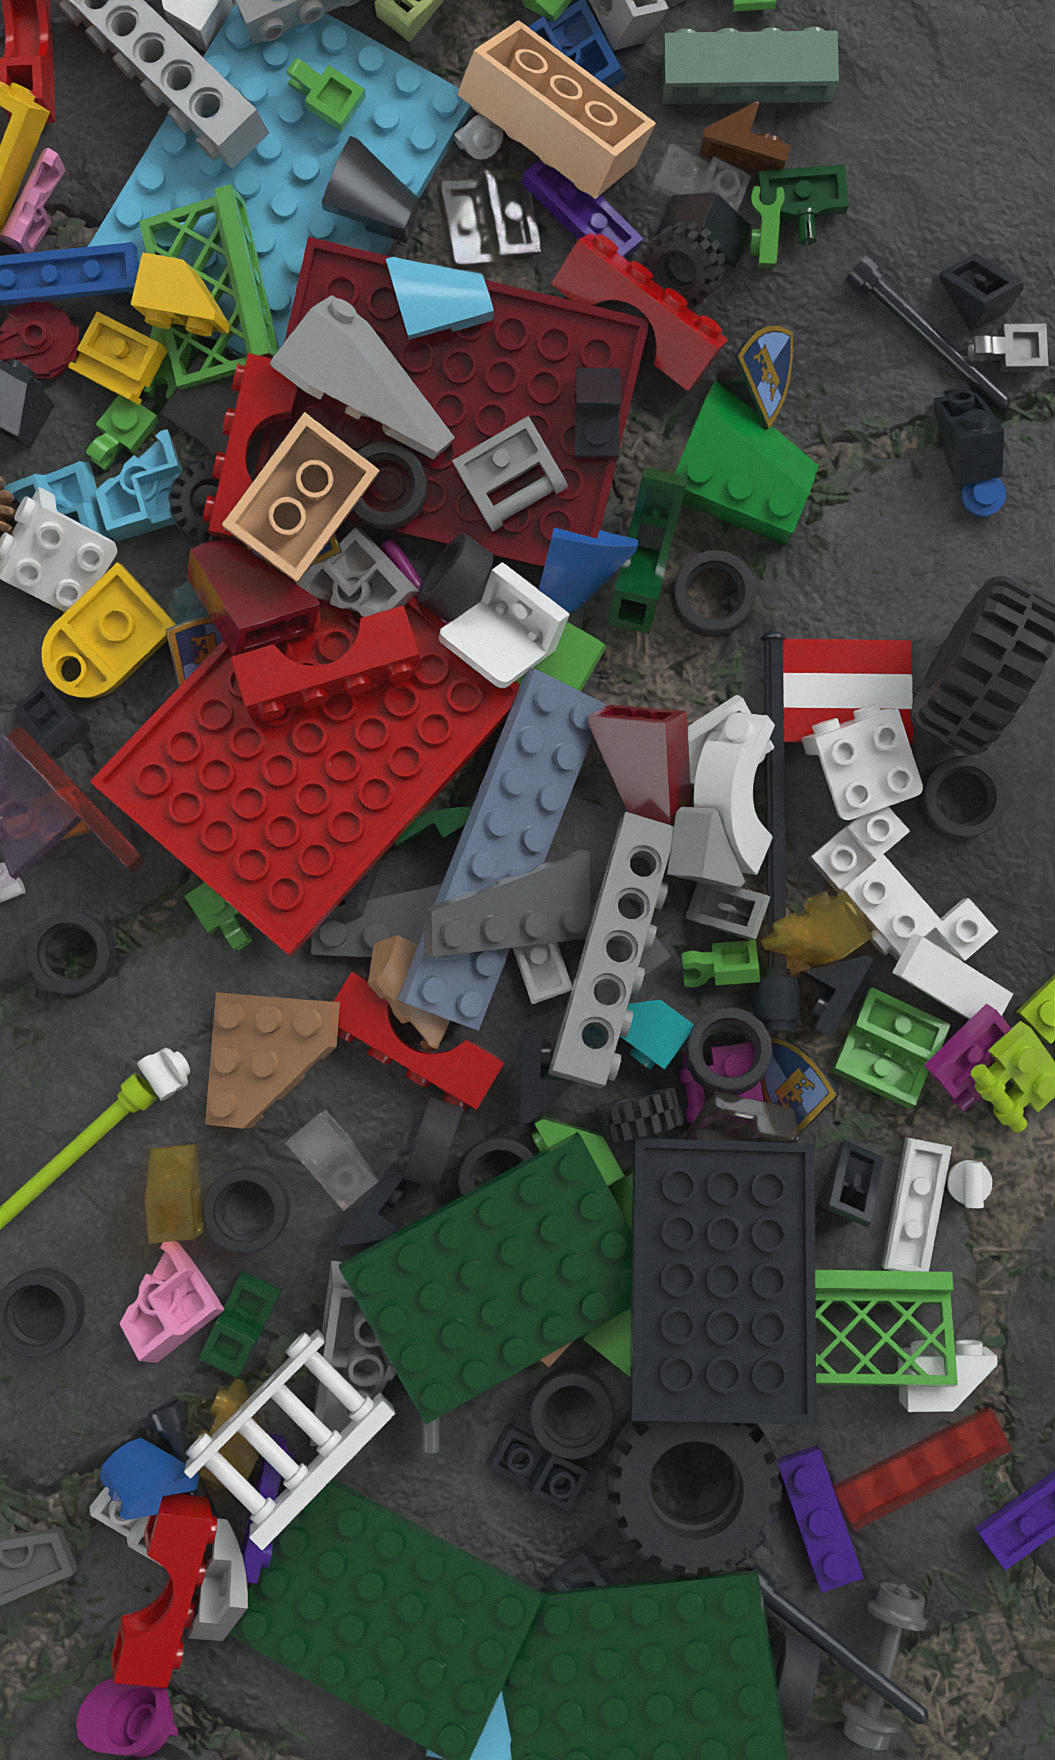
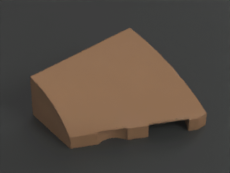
[368,935,449,1051]

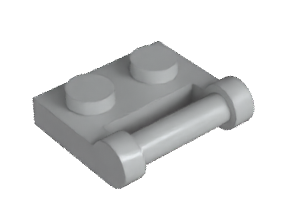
[452,416,568,532]

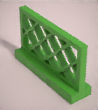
[139,184,279,390]
[815,1270,958,1387]

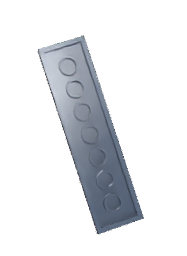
[397,668,605,1031]

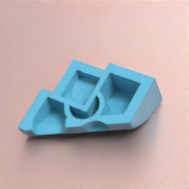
[386,257,494,340]
[95,430,195,542]
[4,461,112,540]

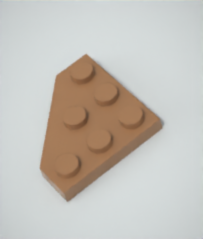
[205,992,340,1129]

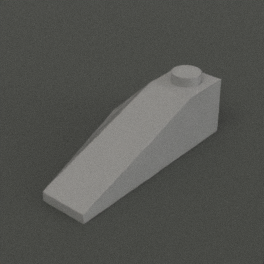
[269,295,455,459]
[310,1261,396,1446]

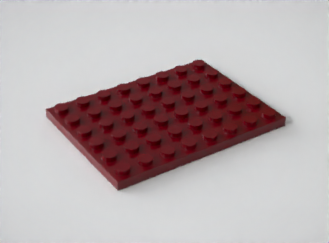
[253,237,650,569]

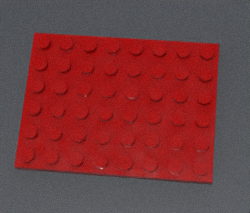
[90,533,520,958]

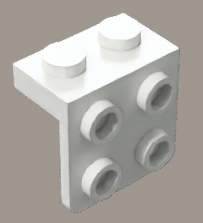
[0,487,117,612]
[439,562,570,688]
[801,704,923,820]

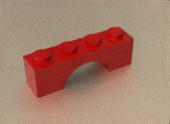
[0,0,56,123]
[551,232,728,391]
[202,353,298,543]
[230,605,422,721]
[334,972,505,1111]
[111,1494,218,1688]

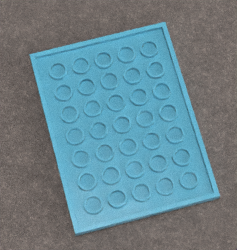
[88,0,473,358]

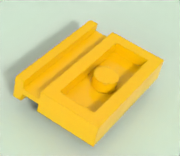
[68,312,168,405]

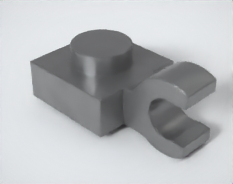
[967,324,1048,372]

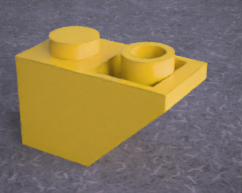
[131,252,230,337]

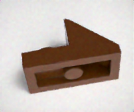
[699,101,791,174]

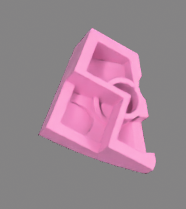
[0,148,66,254]
[119,1237,224,1363]

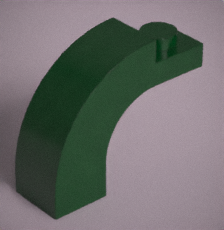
[607,467,688,634]

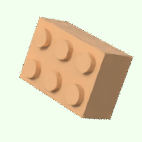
[222,412,379,584]

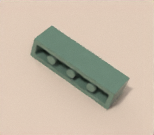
[662,27,839,104]

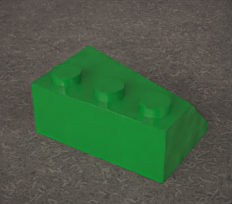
[675,379,819,546]

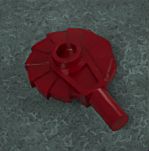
[0,301,80,380]

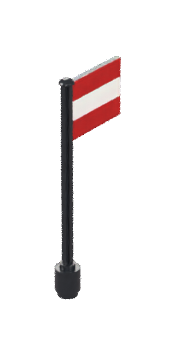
[755,631,913,1031]

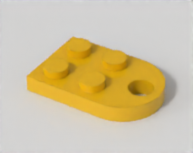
[41,562,177,699]

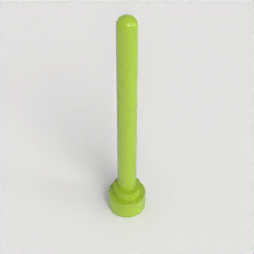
[0,1073,158,1230]

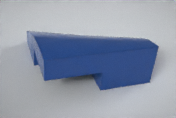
[528,0,627,88]
[539,528,638,612]
[99,1438,200,1520]

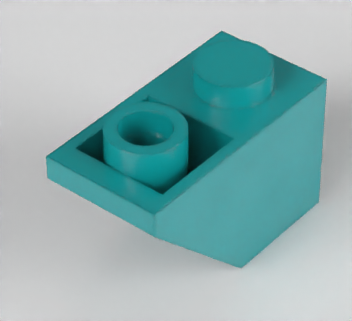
[594,999,694,1070]

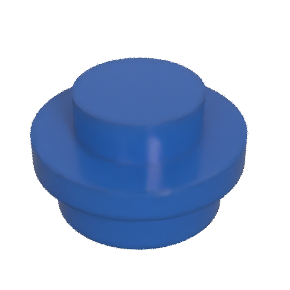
[961,478,1006,517]

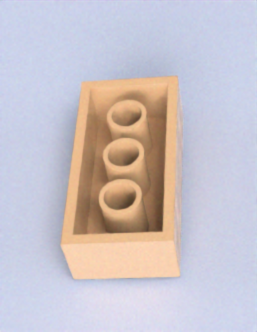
[457,20,656,199]

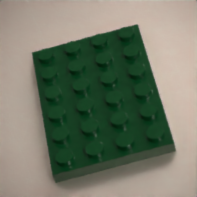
[339,1132,632,1425]
[228,1478,545,1760]
[502,1570,789,1760]

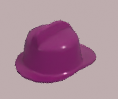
[76,1678,178,1758]

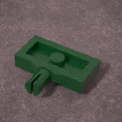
[757,164,849,246]

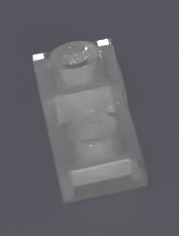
[650,143,751,212]

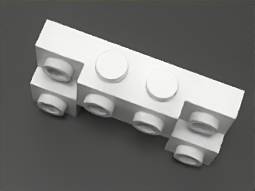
[808,807,998,961]

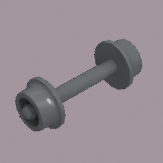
[841,1582,928,1750]

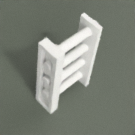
[184,1329,395,1550]

